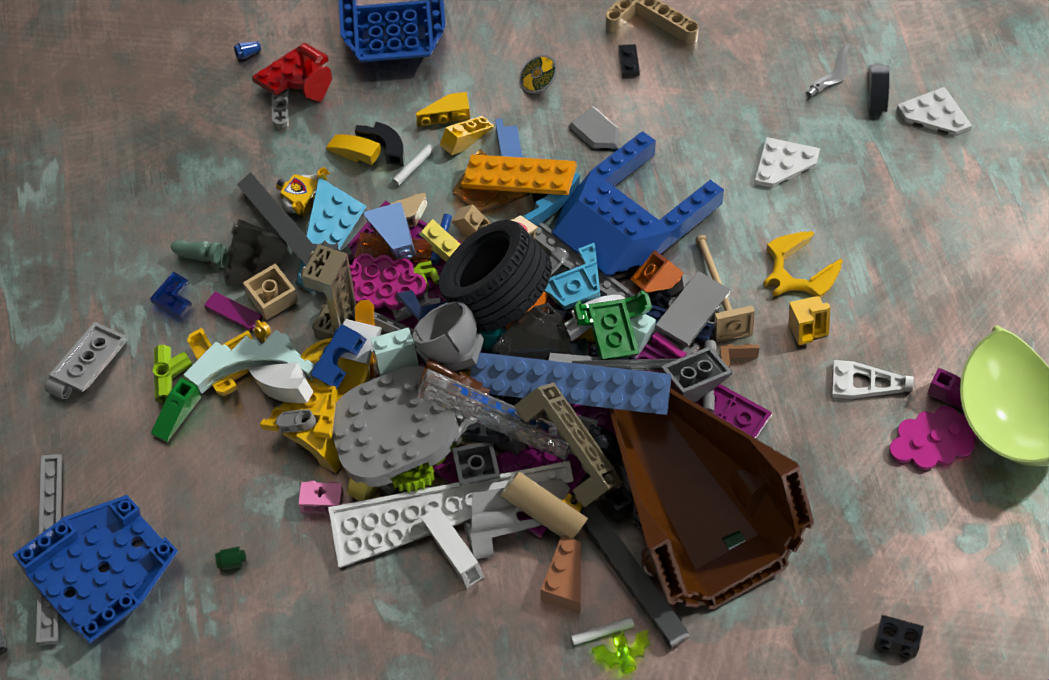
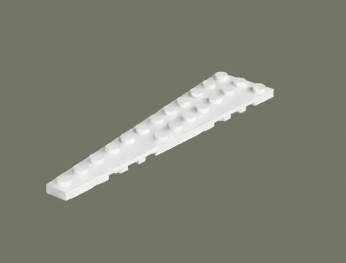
[328,461,573,569]

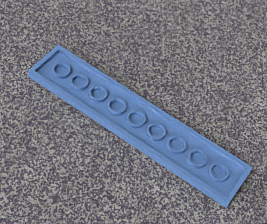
[470,353,672,415]

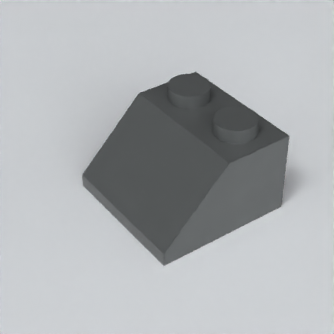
[452,442,500,486]

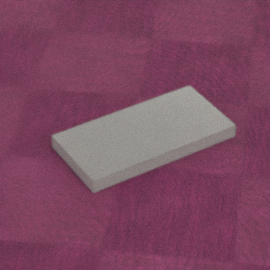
[655,271,731,347]

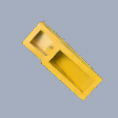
[326,134,381,165]

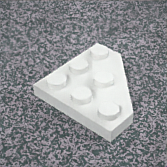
[897,87,972,136]
[755,137,820,188]

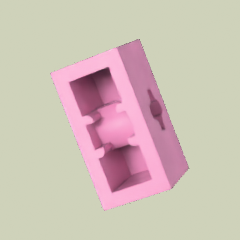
[299,481,344,514]

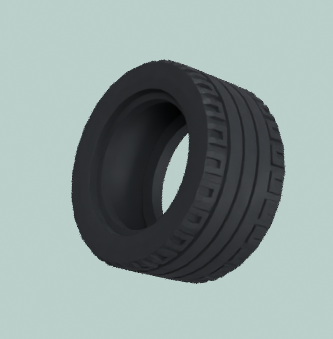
[439,220,552,331]

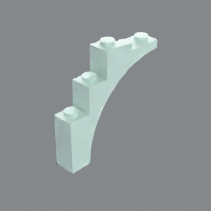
[184,330,315,394]

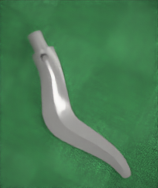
[806,44,850,98]

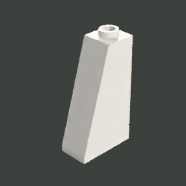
[421,506,484,589]

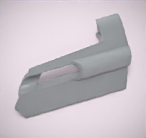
[465,479,570,559]

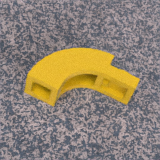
[282,421,342,474]

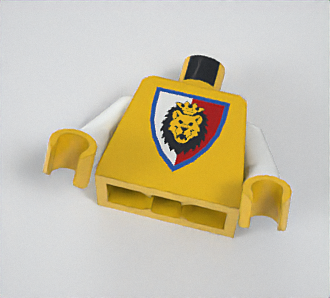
[276,167,330,217]

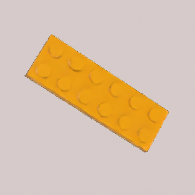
[462,154,577,195]

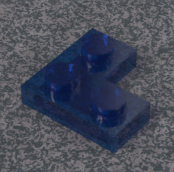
[150,271,192,320]

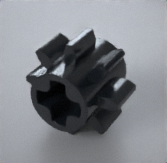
[648,289,671,309]

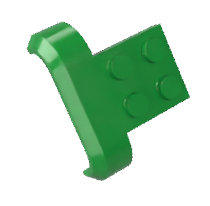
[573,291,652,360]

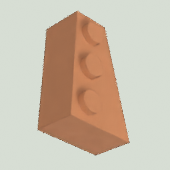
[541,536,581,613]

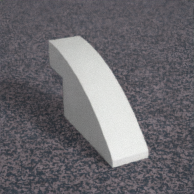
[248,362,313,403]

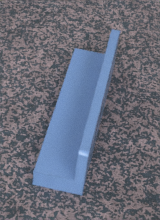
[495,118,523,158]

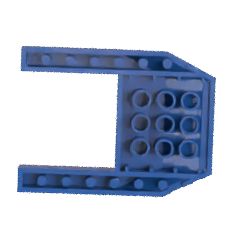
[339,0,446,62]
[552,131,724,276]

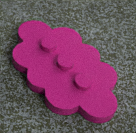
[350,254,427,310]
[889,406,977,471]

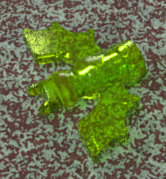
[591,630,651,673]

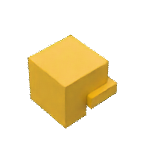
[788,296,831,345]

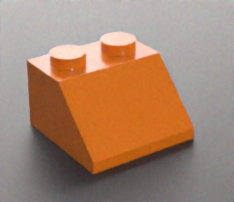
[630,250,684,292]

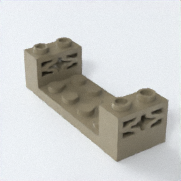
[300,244,356,340]
[515,382,624,507]

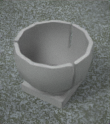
[413,301,484,372]

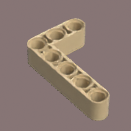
[606,0,699,44]

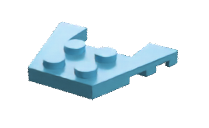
[544,243,600,310]

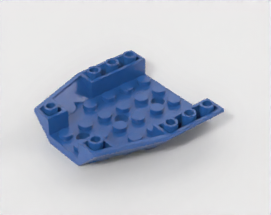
[12,495,178,644]

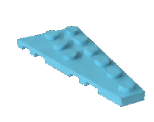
[295,177,367,294]

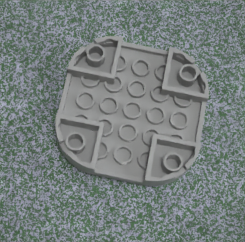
[332,366,459,487]

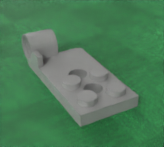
[45,322,127,400]

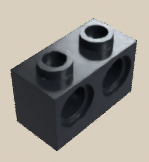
[874,615,924,657]

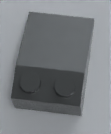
[660,346,733,403]

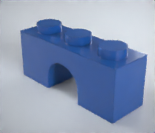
[311,324,367,389]

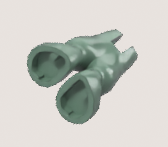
[171,240,229,269]

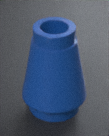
[234,41,261,60]

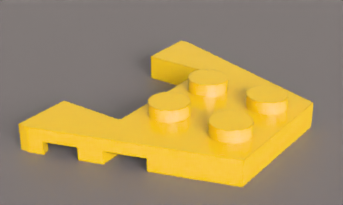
[260,383,337,439]

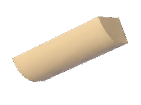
[500,472,588,539]

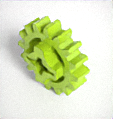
[391,462,434,493]

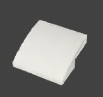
[340,319,382,365]

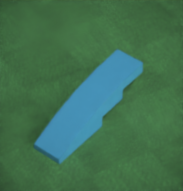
[524,173,580,226]

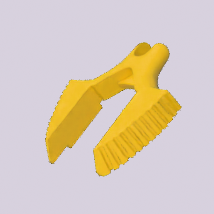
[763,231,843,299]

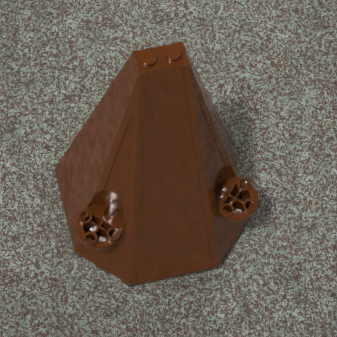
[609,388,814,610]

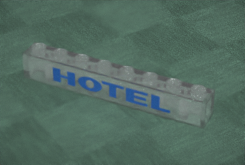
[417,369,570,460]

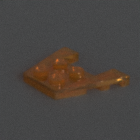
[453,149,530,214]

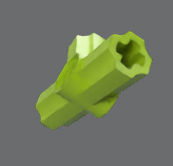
[153,344,192,404]

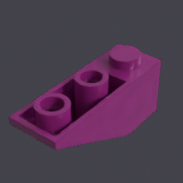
[927,367,963,410]

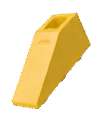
[415,92,470,126]
[439,116,494,155]

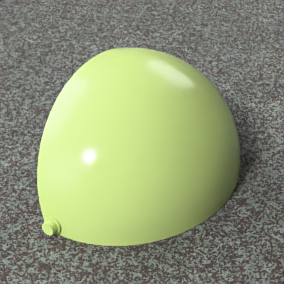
[960,325,1049,467]

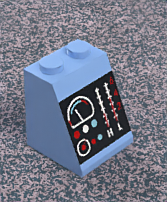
[364,202,416,260]

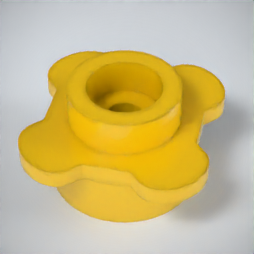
[253,320,271,342]

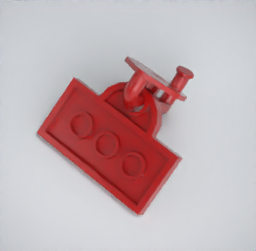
[252,42,332,101]

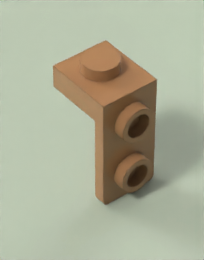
[719,344,759,368]

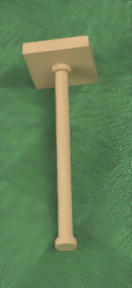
[695,235,755,343]

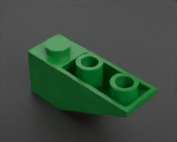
[151,378,201,442]

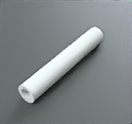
[392,144,434,186]
[571,617,634,646]

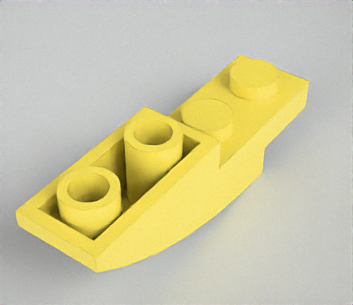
[419,219,462,262]

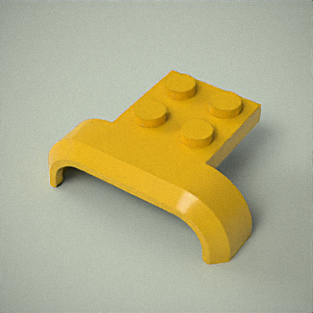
[187,328,253,396]

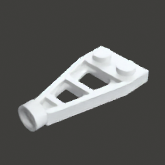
[832,360,914,399]

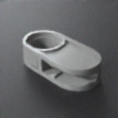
[276,409,316,433]

